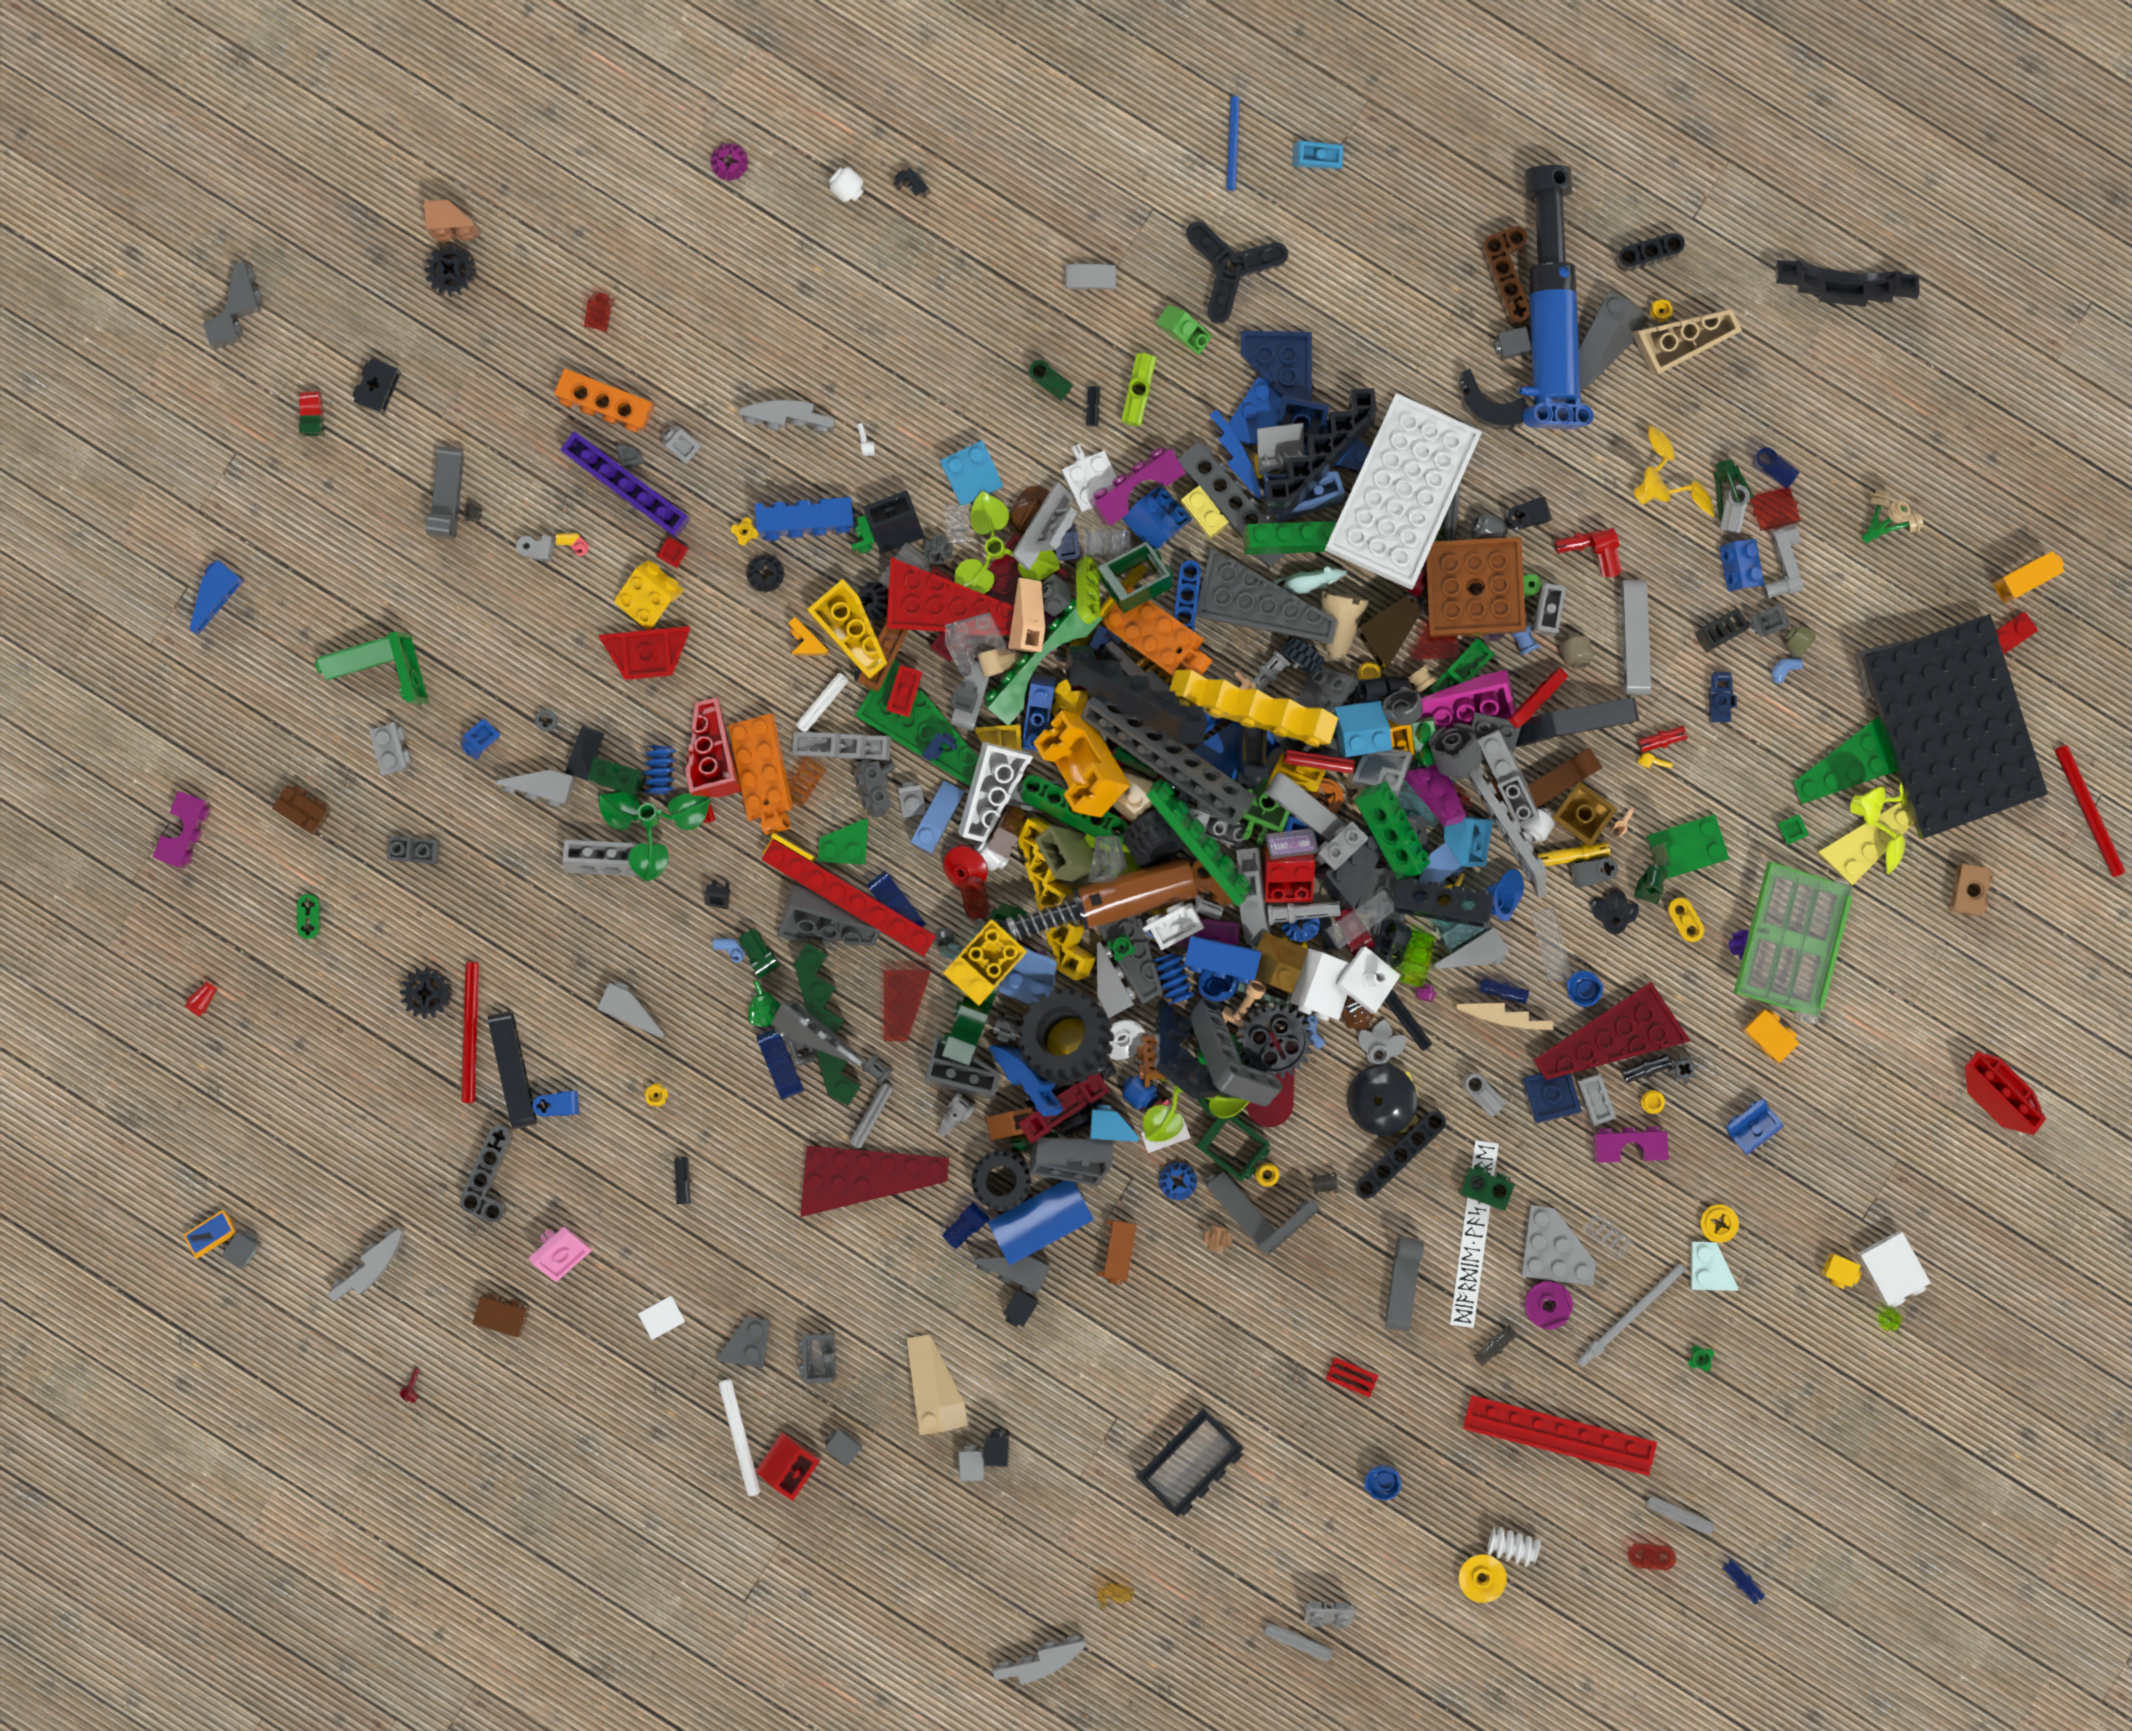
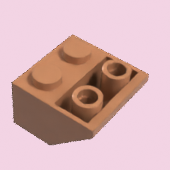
[424,200,481,242]

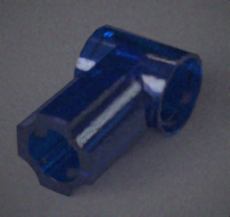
[1752,447,1800,489]
[941,1202,990,1250]

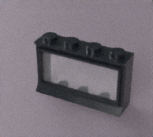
[1135,1406,1244,1517]

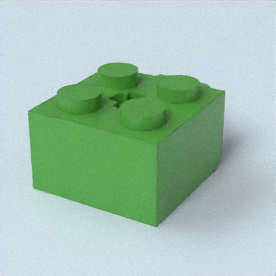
[1242,776,1290,846]

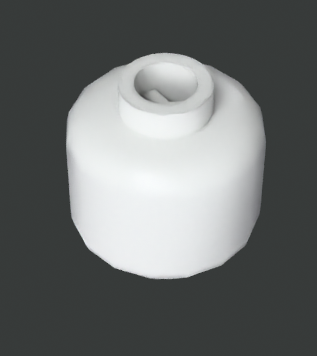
[828,167,864,202]
[1520,807,1555,843]
[974,836,1010,871]

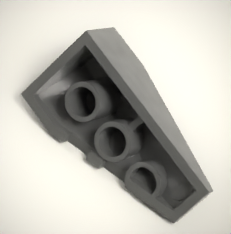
[1579,291,1648,390]
[777,885,881,946]
[771,1000,867,1066]

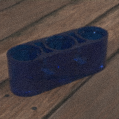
[866,871,927,927]
[756,1029,804,1100]

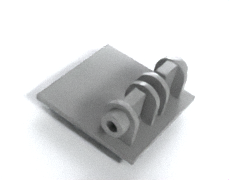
[1257,423,1307,474]
[1304,1601,1355,1628]

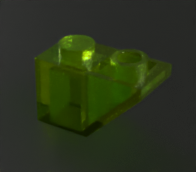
[1399,930,1435,988]

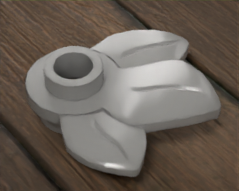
[1358,1020,1406,1065]

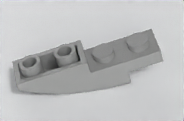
[738,400,836,433]
[1478,729,1540,827]
[1236,848,1270,946]
[328,1227,405,1302]
[993,1635,1086,1685]

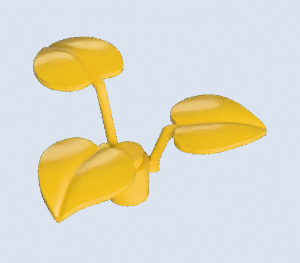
[1633,425,1714,517]

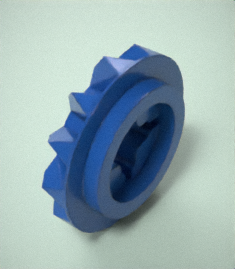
[1282,918,1320,942]
[1159,1162,1197,1200]

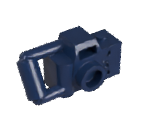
[1708,672,1737,723]

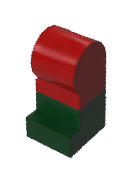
[299,391,325,437]

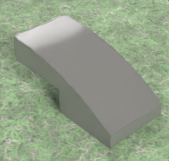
[1065,264,1116,290]

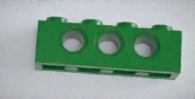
[1354,782,1431,880]

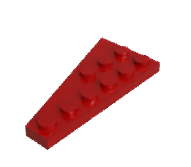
[887,557,1014,636]

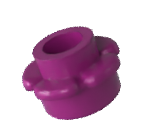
[1414,984,1438,1002]

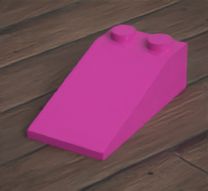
[1420,670,1517,730]

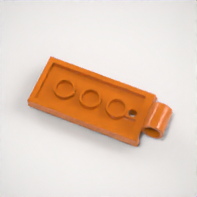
[1101,586,1213,676]
[728,713,793,835]

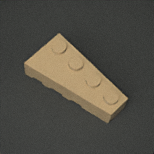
[1632,309,1742,374]

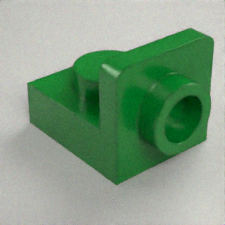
[851,515,876,554]

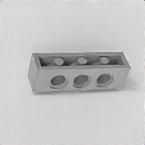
[562,840,660,878]

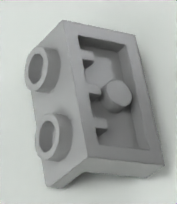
[369,722,412,776]

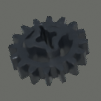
[424,244,477,297]
[400,967,453,1019]

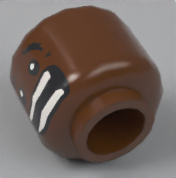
[1341,998,1374,1031]

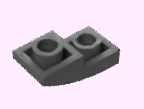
[387,836,440,864]

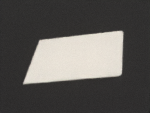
[638,1296,685,1340]

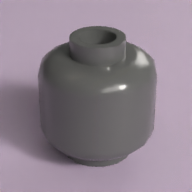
[1470,512,1507,539]

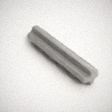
[850,1083,893,1148]
[1646,1495,1714,1535]
[1264,1623,1332,1662]

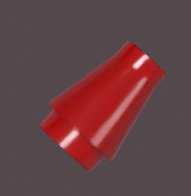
[184,981,218,1018]

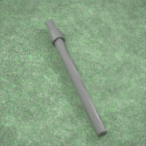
[1576,1263,1686,1368]

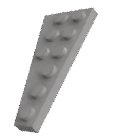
[1467,765,1547,899]

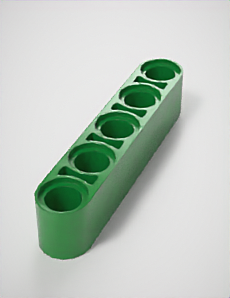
[1020,775,1129,847]

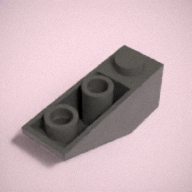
[974,1255,1051,1294]

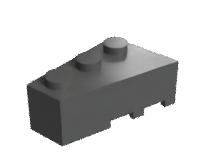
[1029,1137,1113,1187]

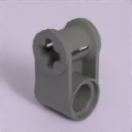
[1570,858,1618,888]

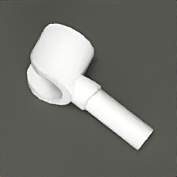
[857,423,875,456]

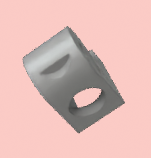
[516,535,555,562]

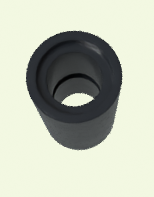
[1357,675,1411,703]

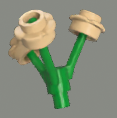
[1861,490,1924,544]

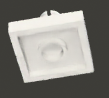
[1336,947,1401,1014]

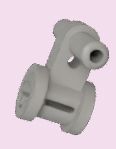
[937,1092,978,1137]

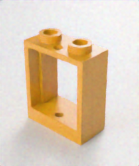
[1992,551,2065,604]

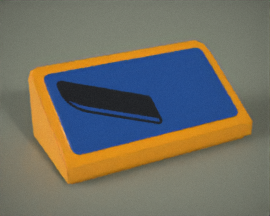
[184,1210,236,1259]

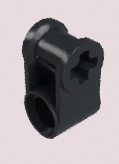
[1504,497,1553,531]
[1372,919,1412,968]

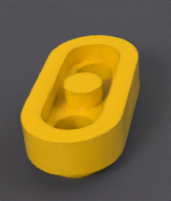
[1667,898,1704,942]

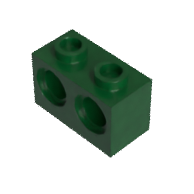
[1458,1164,1515,1211]

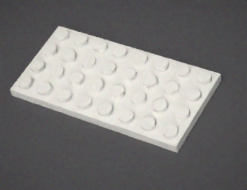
[1325,393,1482,590]

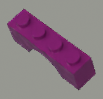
[1089,447,1186,526]

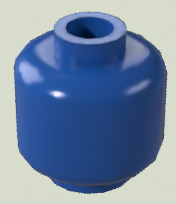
[1122,1075,1158,1110]

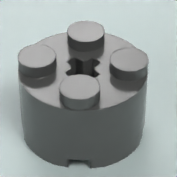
[1429,723,1484,779]

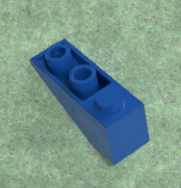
[1022,673,1056,751]

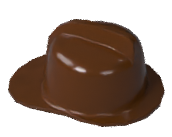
[1008,486,1050,538]

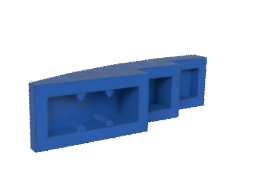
[1209,409,1262,499]

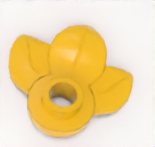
[1052,679,1089,718]

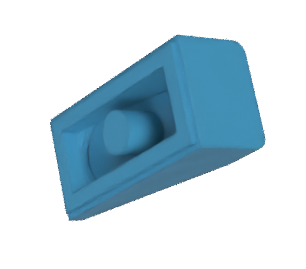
[1292,140,1343,169]

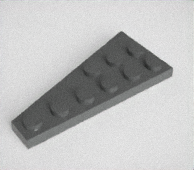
[1196,547,1339,644]

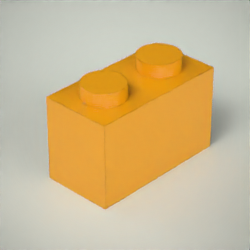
[1741,1009,1799,1063]

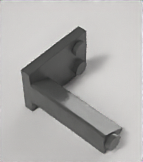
[1204,1171,1320,1256]

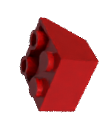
[1263,847,1315,903]
[755,1432,822,1501]

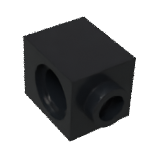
[1003,1289,1039,1327]

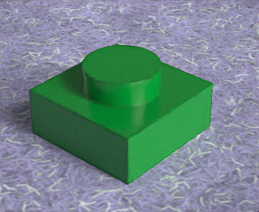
[1776,814,1809,846]

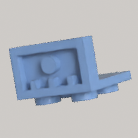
[999,947,1057,1005]

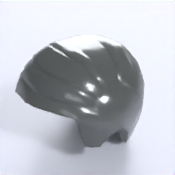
[1382,687,1423,726]

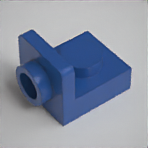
[460,718,500,760]

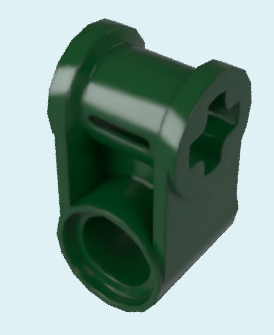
[1634,865,1668,905]

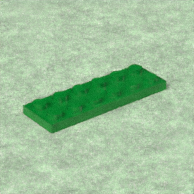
[1146,778,1251,907]

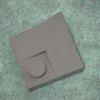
[1352,749,1412,797]

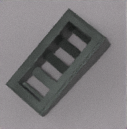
[1695,608,1750,653]

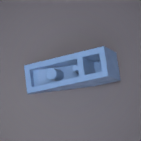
[911,781,965,855]

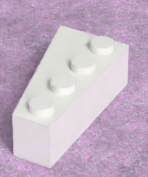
[958,741,1033,842]

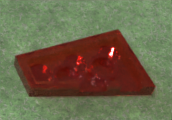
[884,970,932,1041]

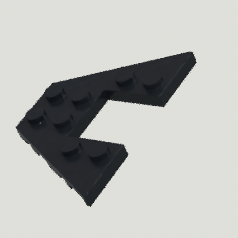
[1154,999,1246,1099]

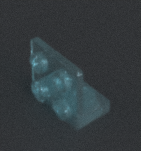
[939,918,985,961]

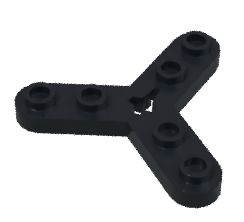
[1186,221,1288,325]

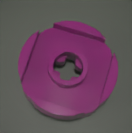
[1524,1281,1573,1329]

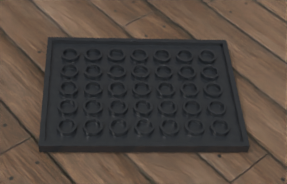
[1861,614,2048,839]

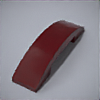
[1018,1073,1110,1143]

